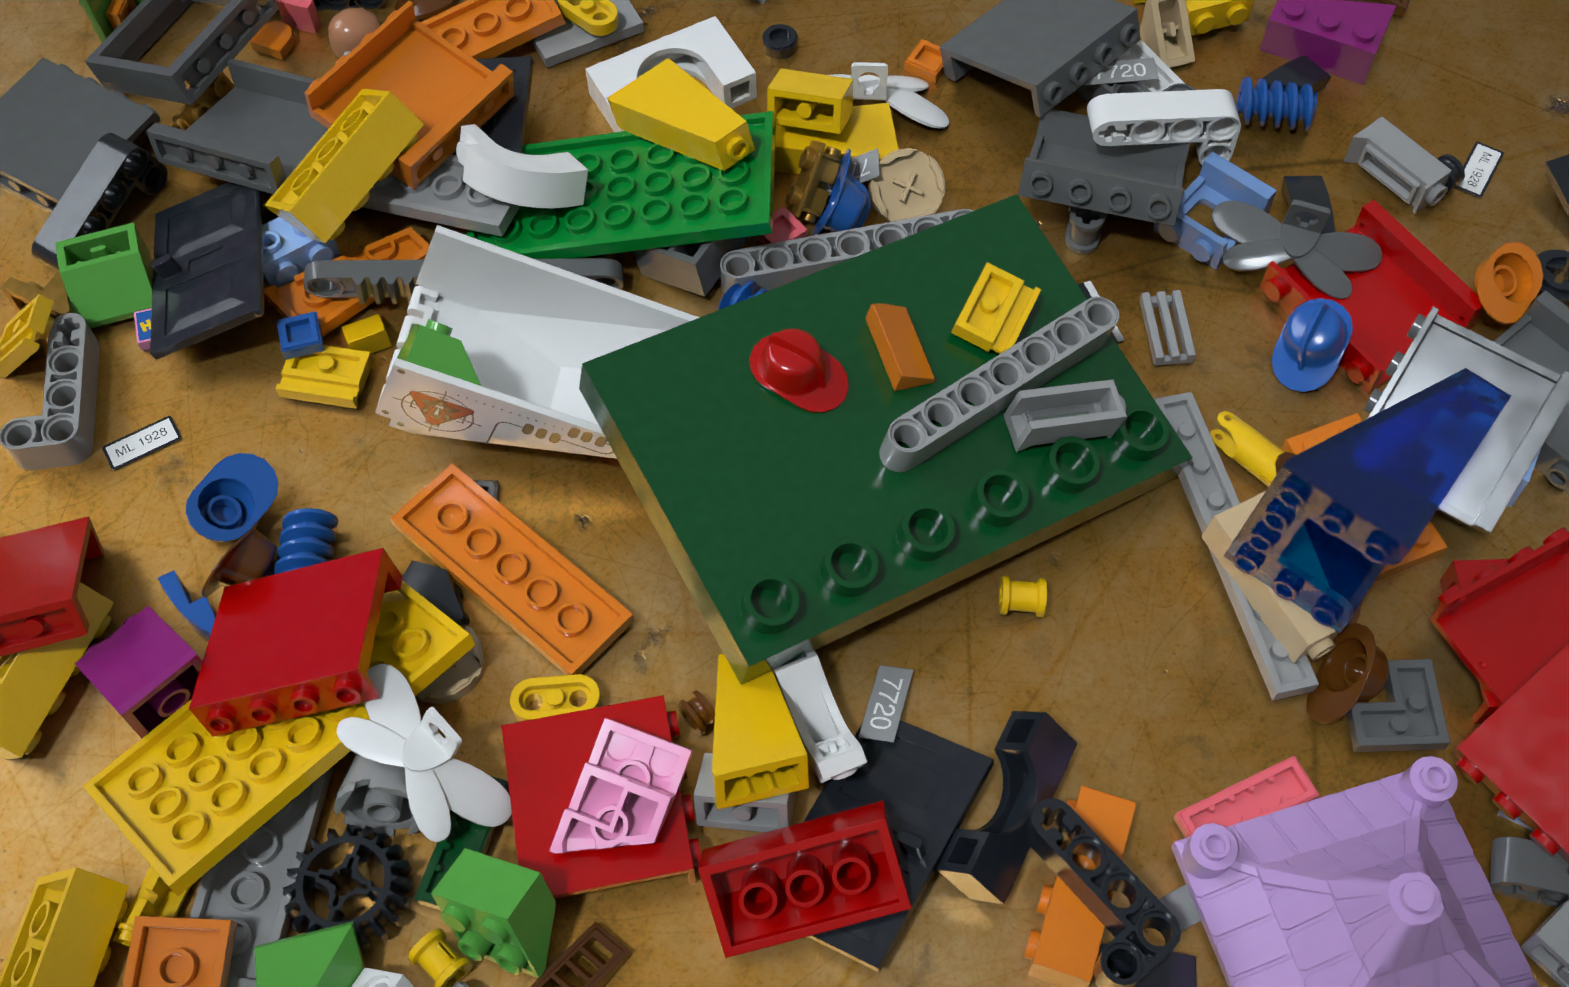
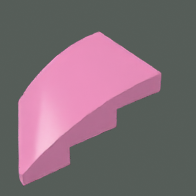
[549,718,694,854]

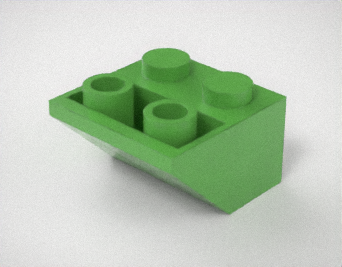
[55,223,153,328]
[431,848,556,978]

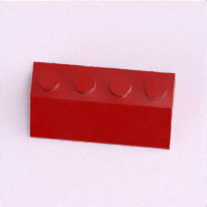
[698,800,912,958]

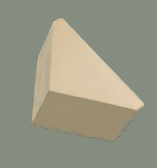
[1140,0,1195,68]

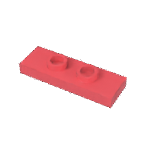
[1173,755,1320,838]

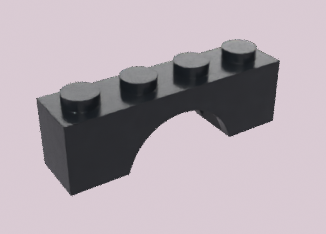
[936,711,1078,904]

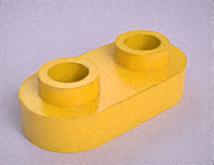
[557,0,619,36]
[510,674,601,722]

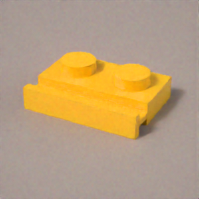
[951,262,1041,354]
[0,294,54,378]
[275,345,374,409]

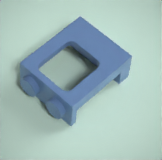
[1153,151,1277,270]

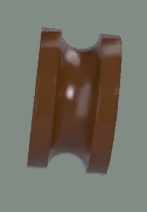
[677,690,715,736]

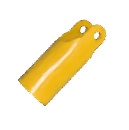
[1210,411,1285,488]

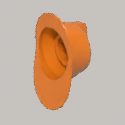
[1474,242,1543,324]

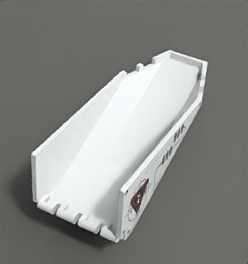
[375,225,700,459]

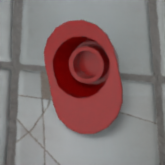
[749,328,849,413]

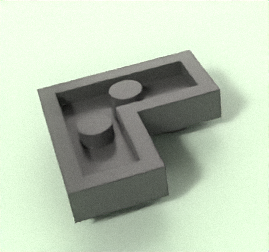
[1346,659,1450,752]

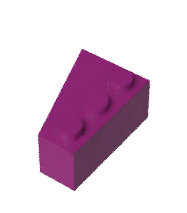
[1259,0,1396,85]

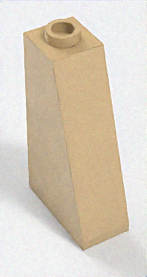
[1201,484,1344,664]

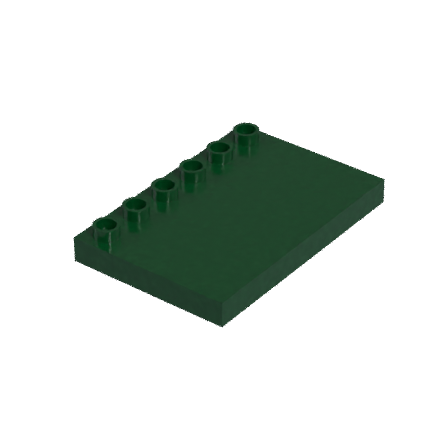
[579,194,1193,685]

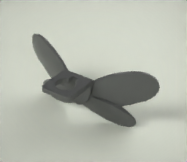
[1212,199,1382,299]

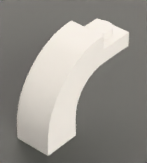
[456,124,588,208]
[772,651,867,783]

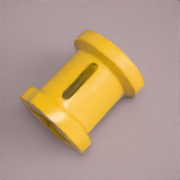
[999,575,1047,617]
[408,928,473,987]

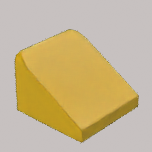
[341,314,392,354]

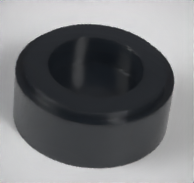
[762,24,798,59]

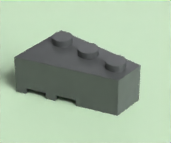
[633,236,750,297]

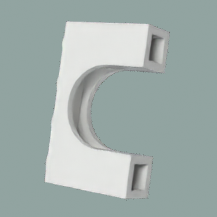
[585,16,757,133]

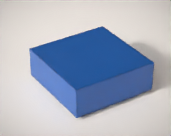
[276,311,325,360]

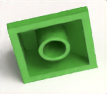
[397,319,481,386]
[254,921,365,987]

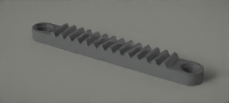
[304,258,624,304]

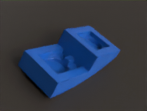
[158,570,217,642]

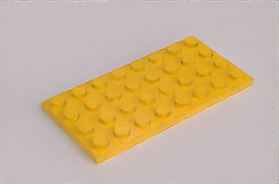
[82,580,476,896]

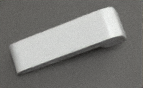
[1087,89,1241,165]

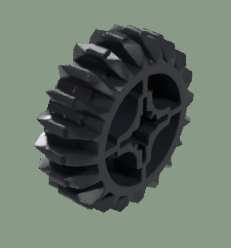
[283,824,414,950]

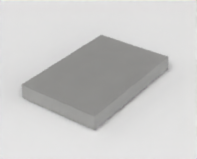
[531,0,644,67]

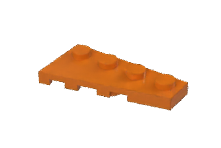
[264,227,430,337]

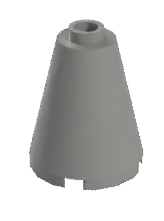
[334,754,419,837]

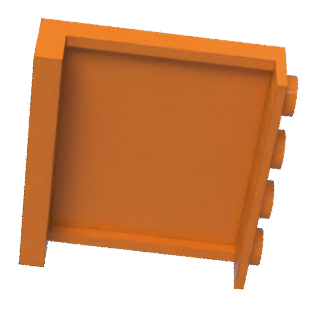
[304,1,515,190]

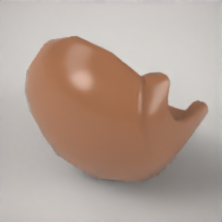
[328,8,381,58]

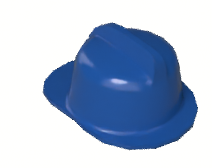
[813,148,870,236]
[1272,298,1353,392]
[185,453,278,542]

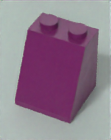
[74,606,203,739]

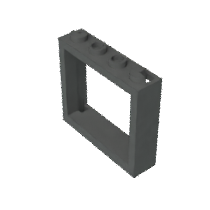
[84,0,279,105]

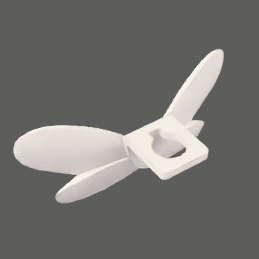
[830,62,949,129]
[337,664,512,842]

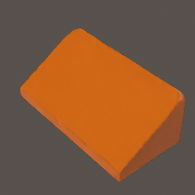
[865,303,935,392]

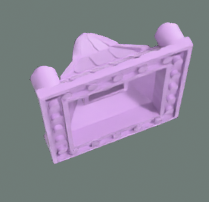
[1171,756,1546,987]

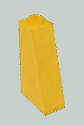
[607,58,755,171]
[774,103,899,183]
[712,654,809,810]

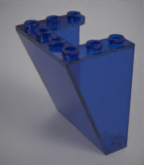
[1224,368,1511,633]

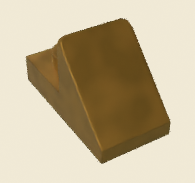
[1,271,74,320]

